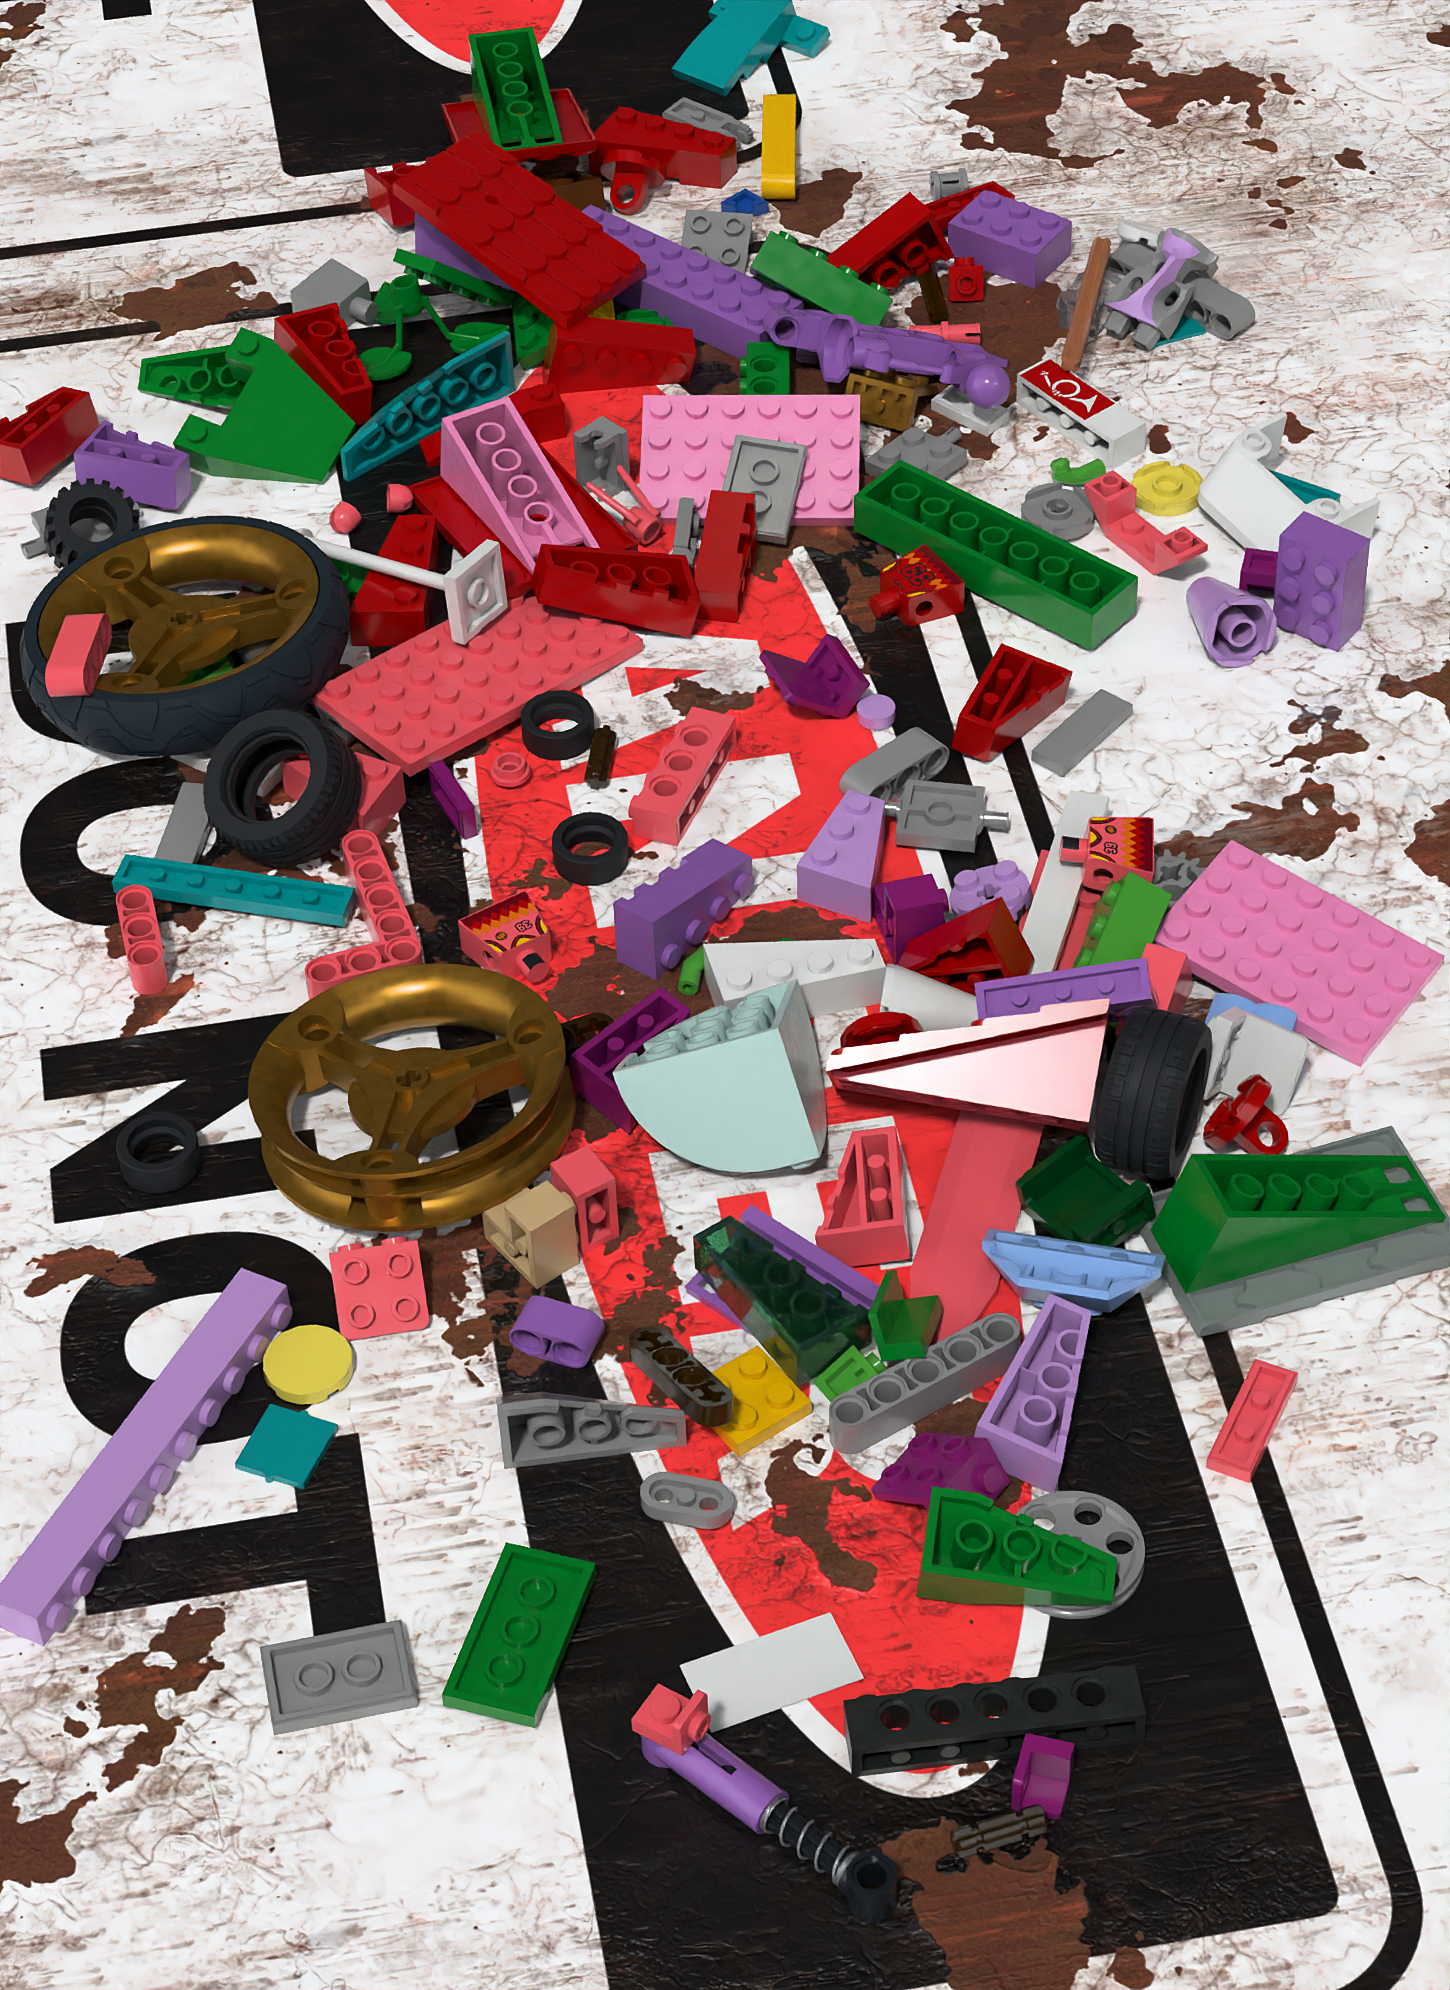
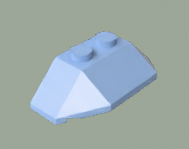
[982,1228,1166,1316]

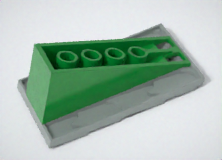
[1138,1125,1450,1337]

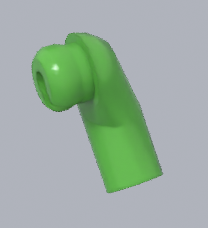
[1050,457,1106,486]

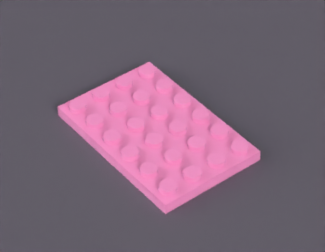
[639,395,860,526]
[1152,839,1445,1068]

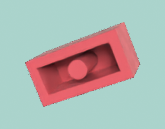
[550,1145,620,1254]

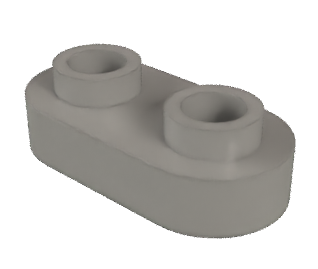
[640,1472,733,1529]

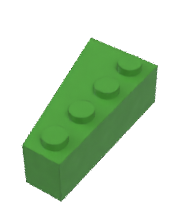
[1072,871,1172,1039]

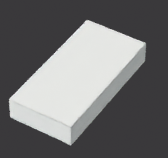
[931,384,1009,437]

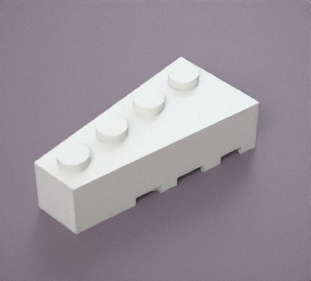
[703,939,886,1018]

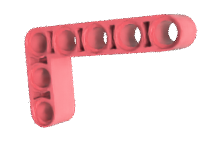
[304,829,423,1000]

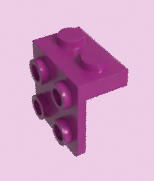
[759,634,870,719]
[871,1432,1010,1512]

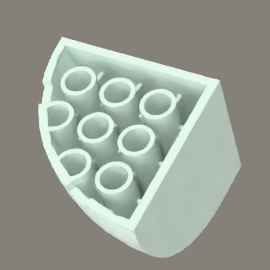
[613,979,827,1172]

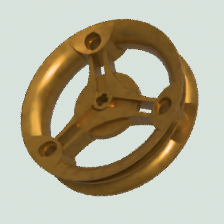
[248,963,576,1232]

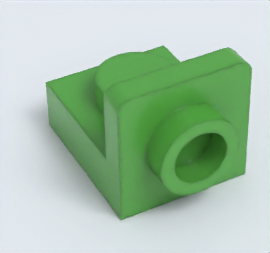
[813,1345,888,1402]

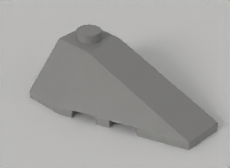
[496,1392,687,1469]

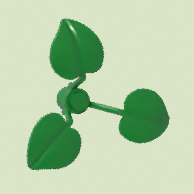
[358,275,510,380]

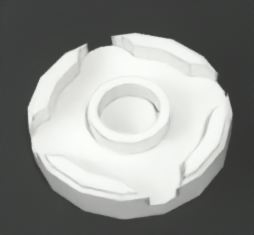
[1117,220,1166,249]

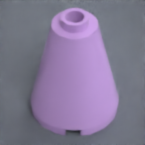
[1186,576,1277,668]

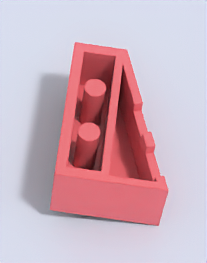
[280,752,406,838]

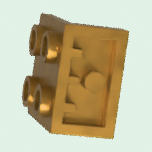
[845,370,938,432]

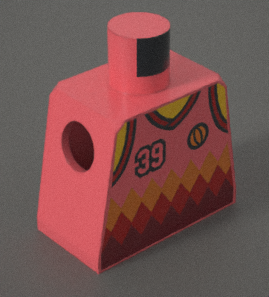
[1059,817,1154,891]
[458,890,552,983]

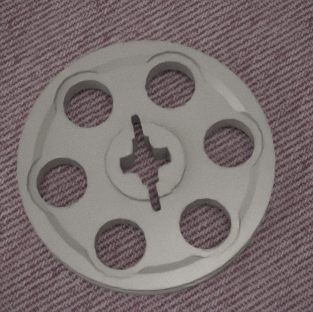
[1015,1491,1145,1619]

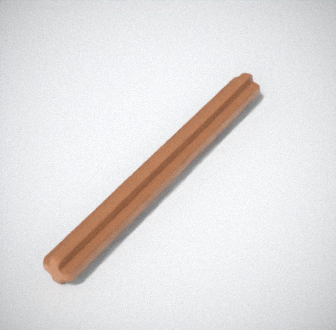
[1061,237,1111,372]

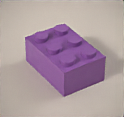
[948,190,1072,289]
[1273,511,1371,652]

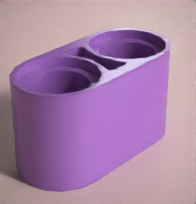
[509,1296,605,1368]

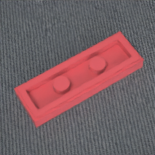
[1206,1359,1298,1483]

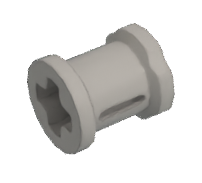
[930,168,968,201]

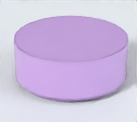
[857,694,896,730]

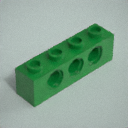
[740,342,790,395]

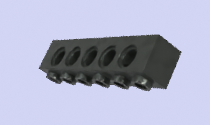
[843,1665,1146,1778]

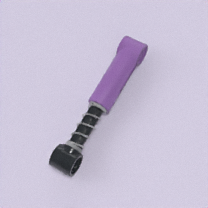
[641,1733,897,1923]

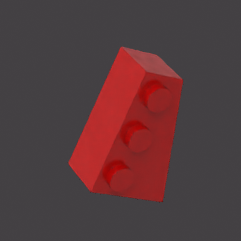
[0,386,100,486]
[951,643,1073,762]

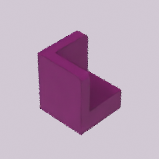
[1239,548,1278,592]
[1011,1733,1075,1820]

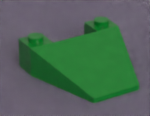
[173,327,357,485]

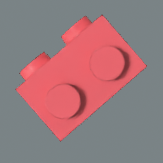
[329,1237,429,1341]

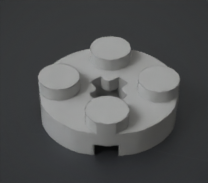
[1021,483,1094,540]

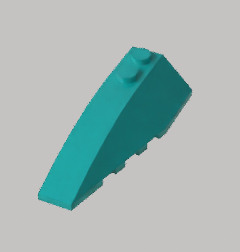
[340,331,515,482]

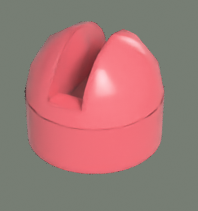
[387,484,413,513]
[329,501,362,534]

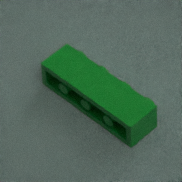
[750,231,893,326]

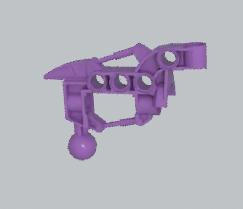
[763,306,1011,409]

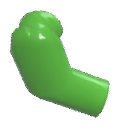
[678,943,713,995]

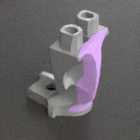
[1104,227,1219,351]

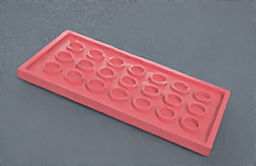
[310,588,643,777]

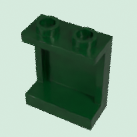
[1015,1134,1156,1247]

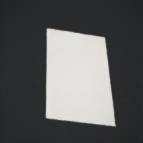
[679,1612,864,1733]

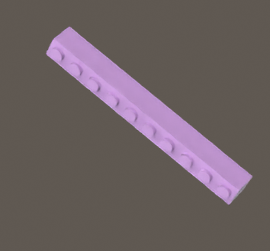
[0,1268,292,1646]

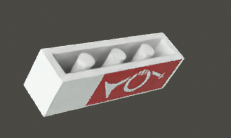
[1016,357,1146,469]

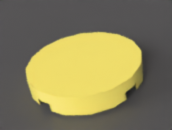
[1131,461,1203,517]
[263,1325,353,1405]

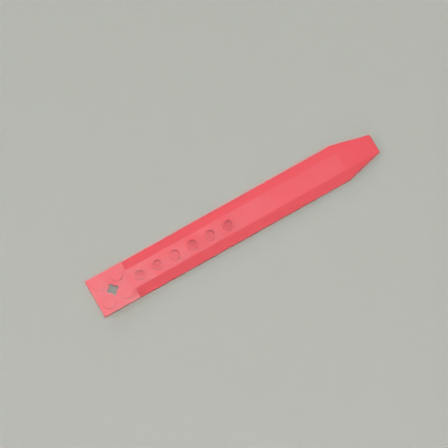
[910,850,1104,1347]

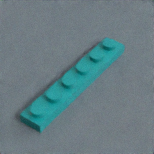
[112,854,356,927]

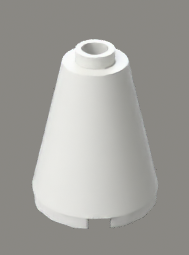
[879,963,978,1032]

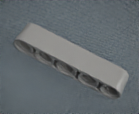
[1105,242,1255,340]
[829,1313,1021,1454]

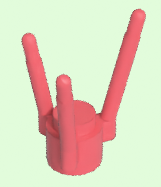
[586,465,662,545]

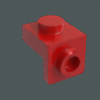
[946,256,984,301]

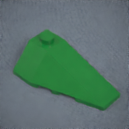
[138,345,246,409]
[916,1486,1117,1605]

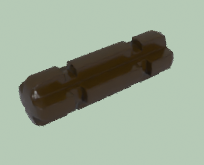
[584,725,617,789]
[950,1804,1048,1858]

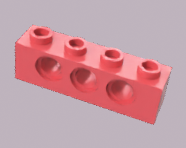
[628,706,737,847]

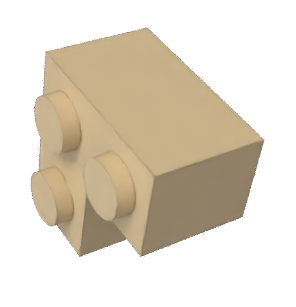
[482,1180,580,1289]

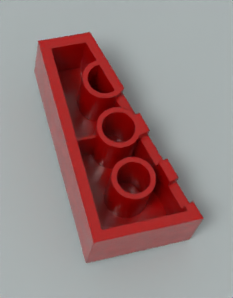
[350,514,439,646]

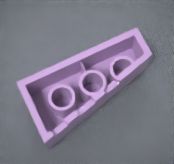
[974,1293,1092,1493]

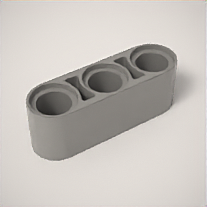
[839,727,950,801]

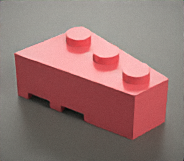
[815,1126,910,1267]

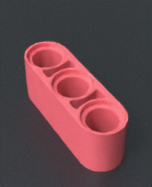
[45,613,112,697]
[116,885,169,995]

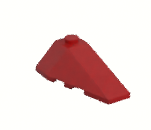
[419,383,566,468]

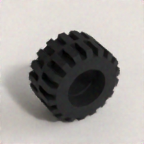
[44,478,140,569]

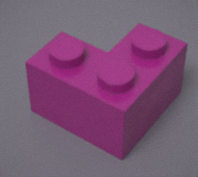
[872,873,949,965]

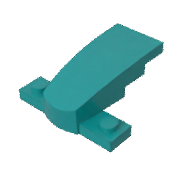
[671,0,831,97]

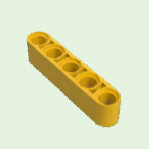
[761,94,796,199]

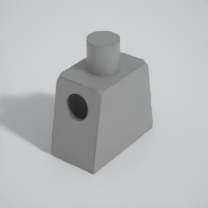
[290,259,378,327]

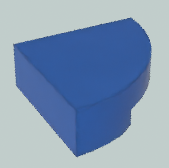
[721,188,769,217]

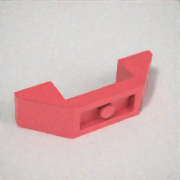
[1084,470,1208,575]

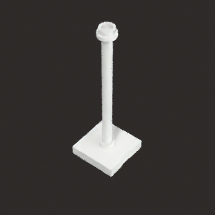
[294,528,508,645]

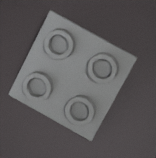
[681,209,754,274]

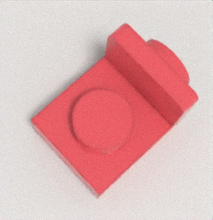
[631,1684,711,1756]

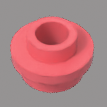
[490,752,530,788]

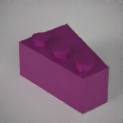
[570,987,691,1135]

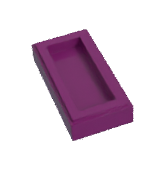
[429,759,477,840]

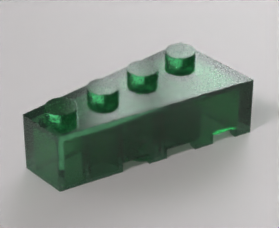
[693,1215,872,1387]

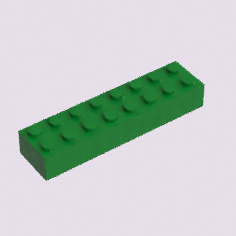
[854,460,1138,651]

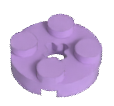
[949,860,1033,921]

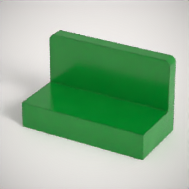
[868,1270,943,1362]

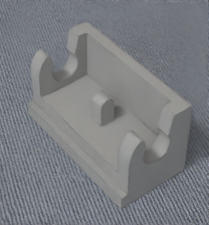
[573,416,630,502]

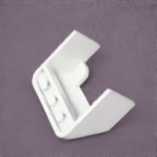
[1197,411,1381,552]

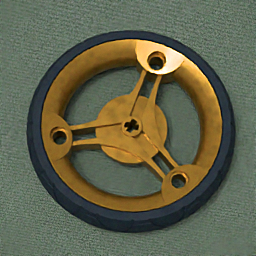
[20,516,351,757]

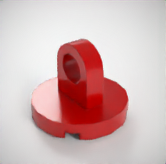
[599,149,667,215]
[1203,1074,1288,1155]

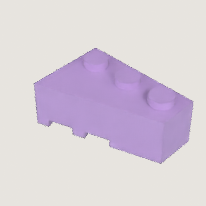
[796,789,885,924]

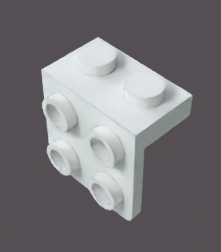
[1203,1006,1310,1116]

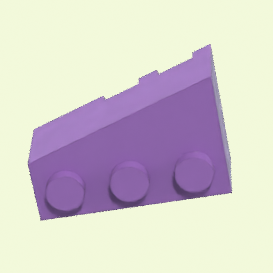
[74,420,192,510]

